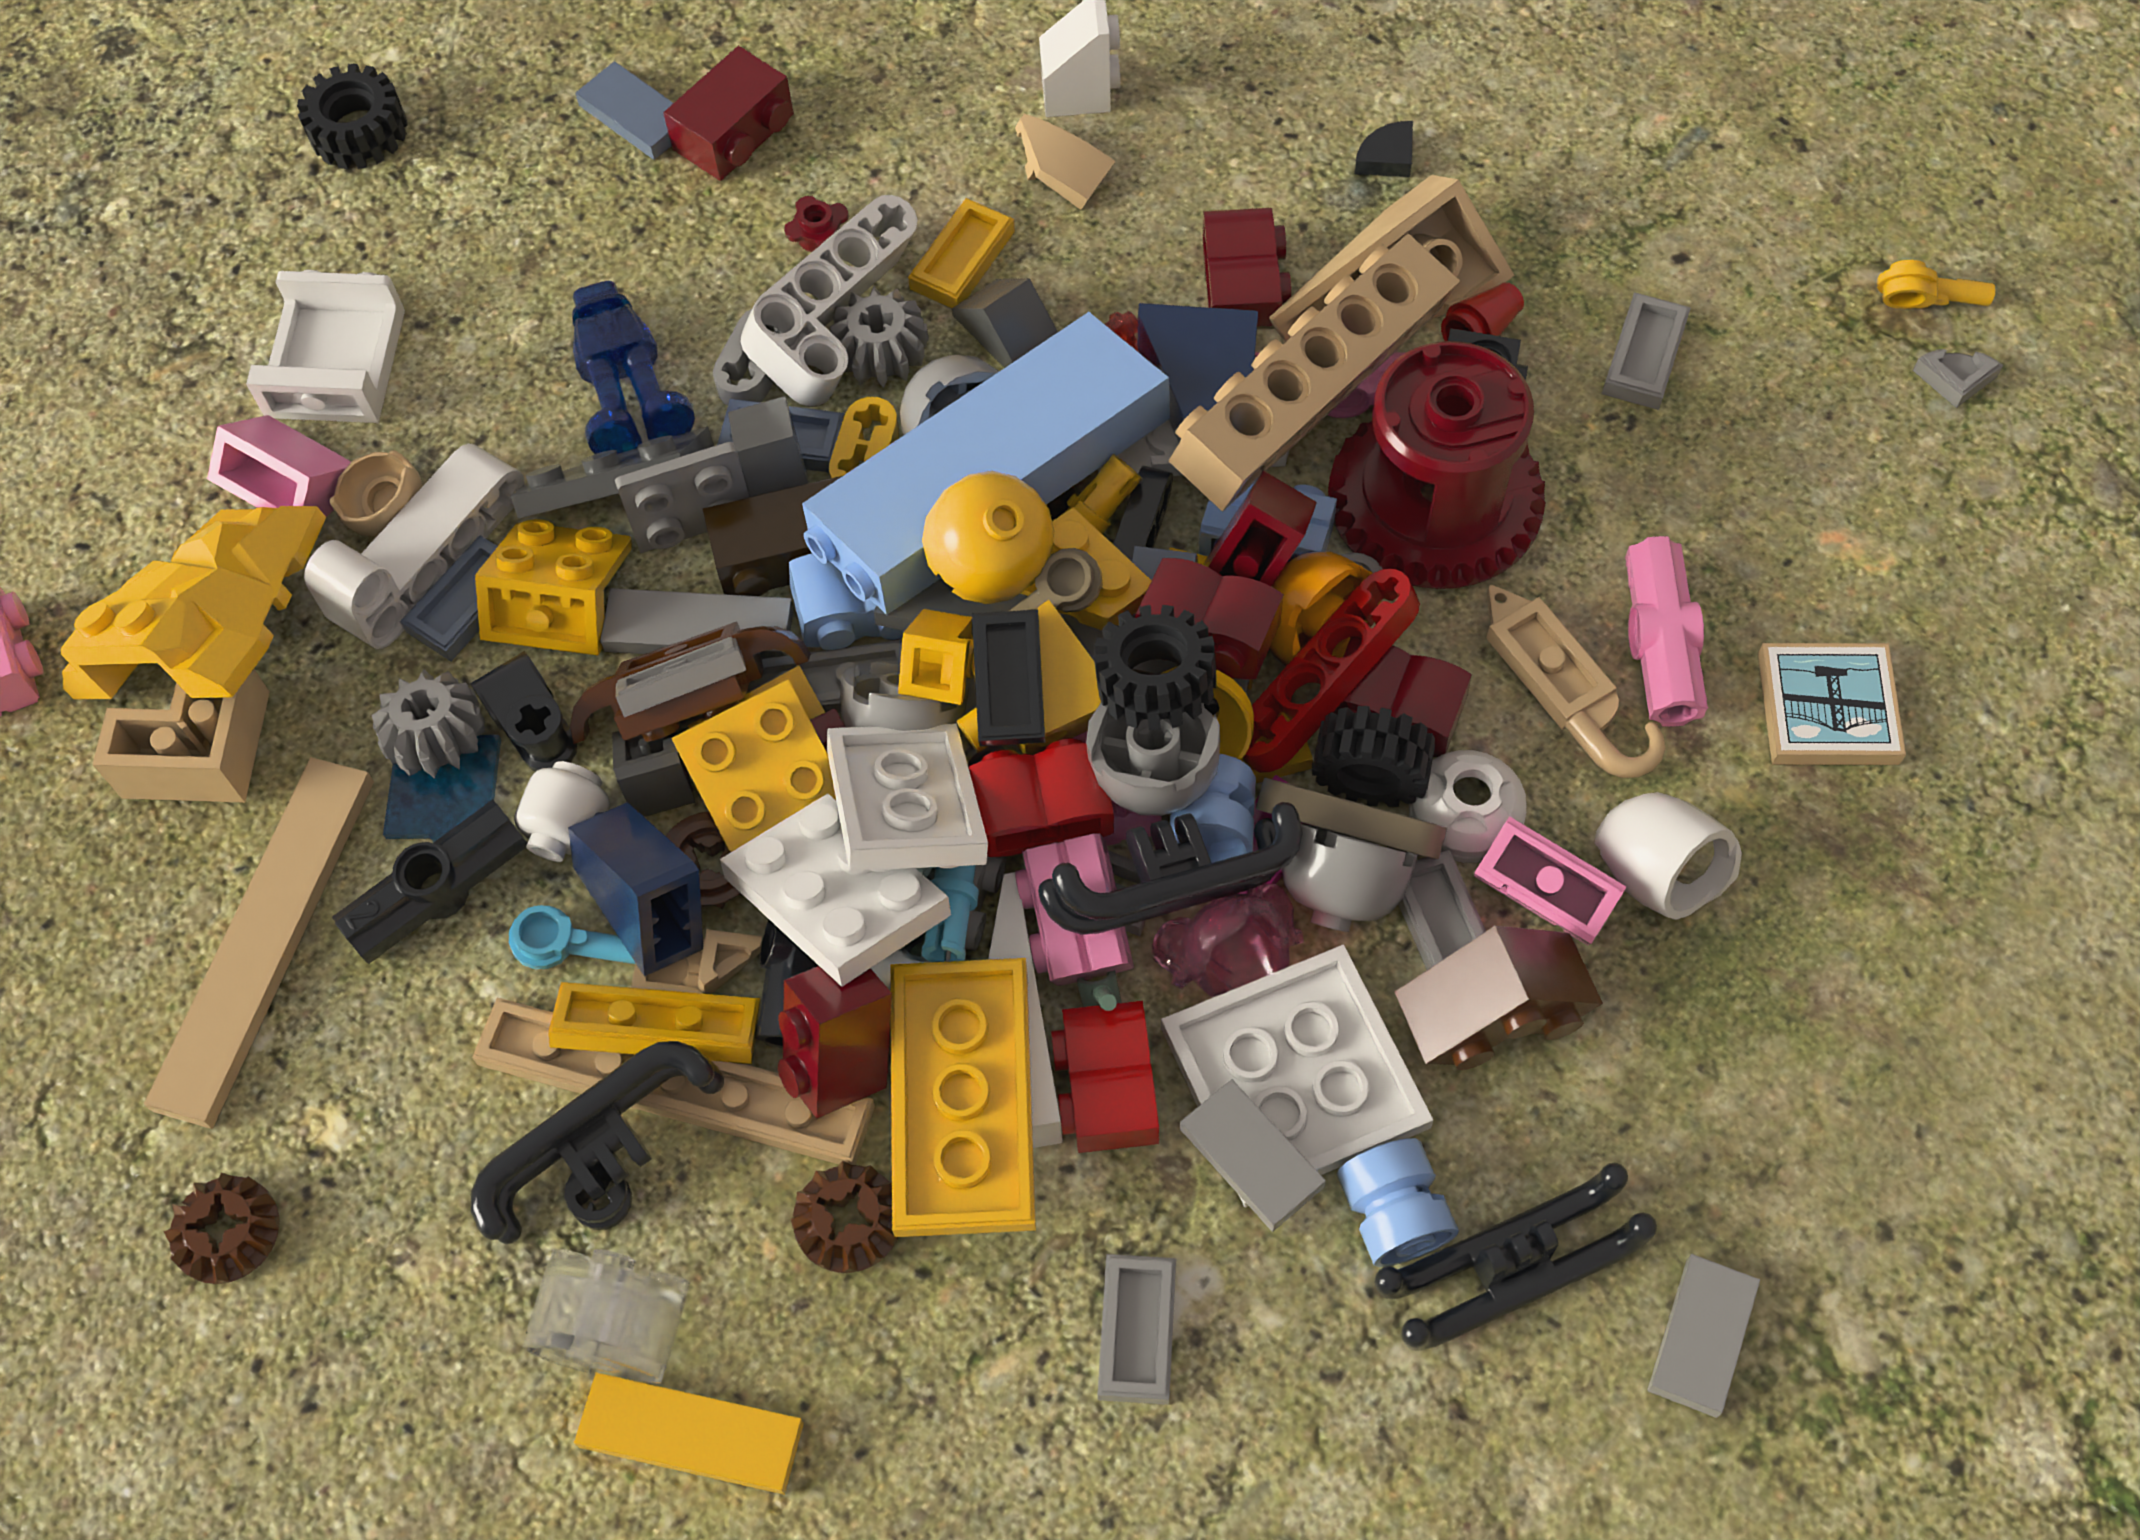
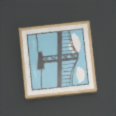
[1758,643,1906,765]

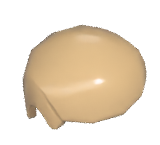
[330,450,423,537]

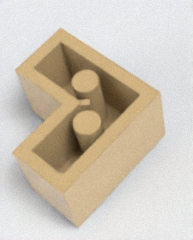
[92,669,270,803]

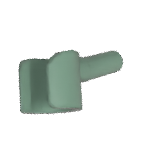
[1077,970,1122,1011]

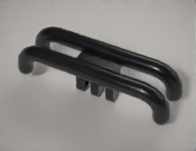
[1038,802,1303,935]
[471,1041,724,1244]
[1374,1163,1657,1351]

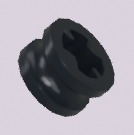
[564,1163,632,1230]

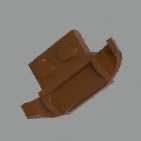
[570,621,811,744]

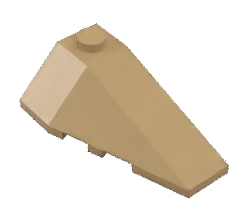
[1269,175,1515,343]

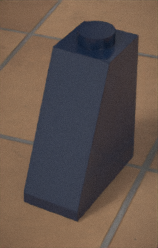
[1138,303,1258,443]
[568,802,703,977]

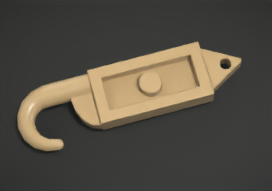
[1486,585,1665,778]

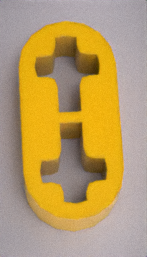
[829,397,900,478]

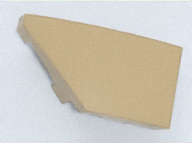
[1015,114,1116,210]
[631,929,762,994]

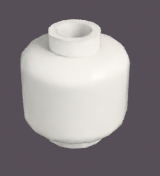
[514,761,610,862]

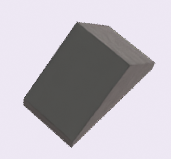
[952,278,1058,368]
[728,396,810,497]
[612,731,696,817]

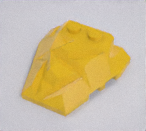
[61,506,326,699]

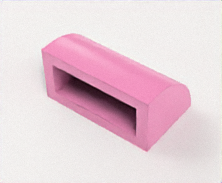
[207,415,351,517]

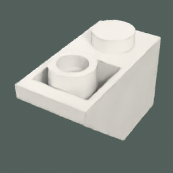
[1040,0,1120,117]

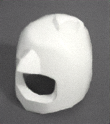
[1595,792,1742,920]

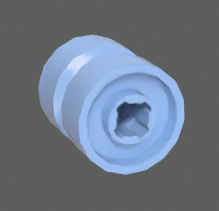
[1170,754,1256,863]
[1337,1138,1459,1267]

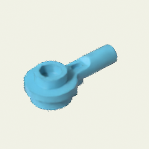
[508,905,635,969]

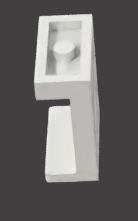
[246,270,405,423]

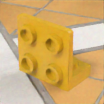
[475,519,632,656]
[671,679,836,852]

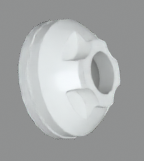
[1409,750,1527,863]

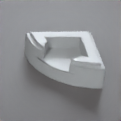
[1913,349,2003,408]

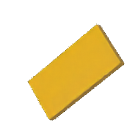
[890,958,1036,1237]

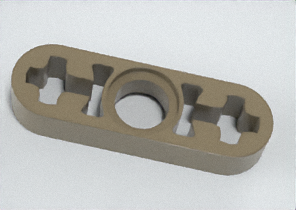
[1256,777,1447,859]

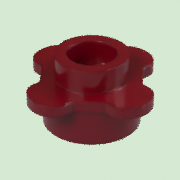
[784,196,849,252]

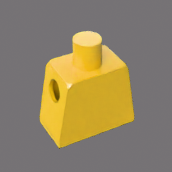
[956,600,1101,755]

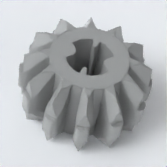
[830,286,929,388]
[371,669,486,778]

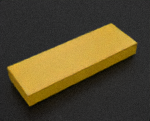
[548,982,760,1064]
[574,1372,804,1495]

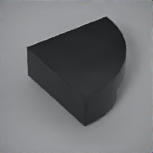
[1354,121,1413,177]

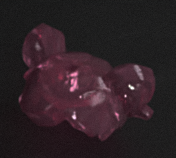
[1151,883,1304,998]

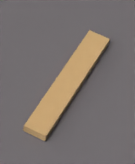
[144,757,374,1129]
[472,997,875,1165]

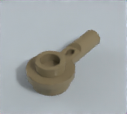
[1009,548,1102,613]

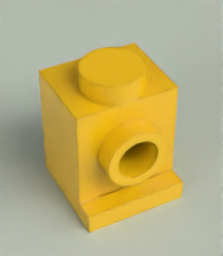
[898,609,975,705]

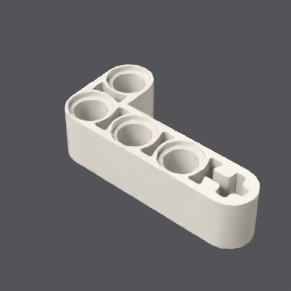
[741,195,918,407]
[304,443,524,649]

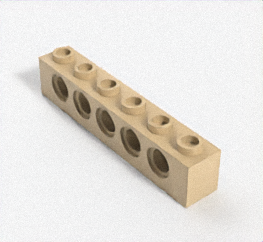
[1168,233,1460,512]

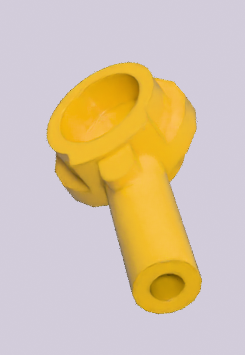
[1877,260,1996,309]

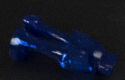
[572,280,695,454]

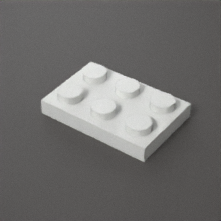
[827,723,988,872]
[720,793,951,987]

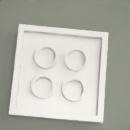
[1161,944,1434,1207]

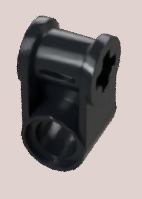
[470,651,578,772]

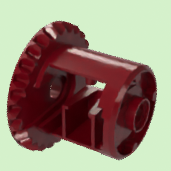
[1328,341,1546,589]

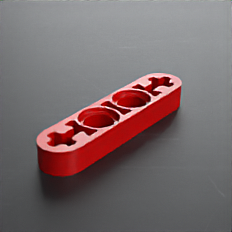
[1242,569,1420,773]

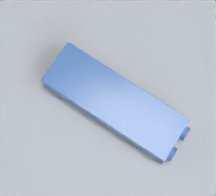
[802,312,1170,616]

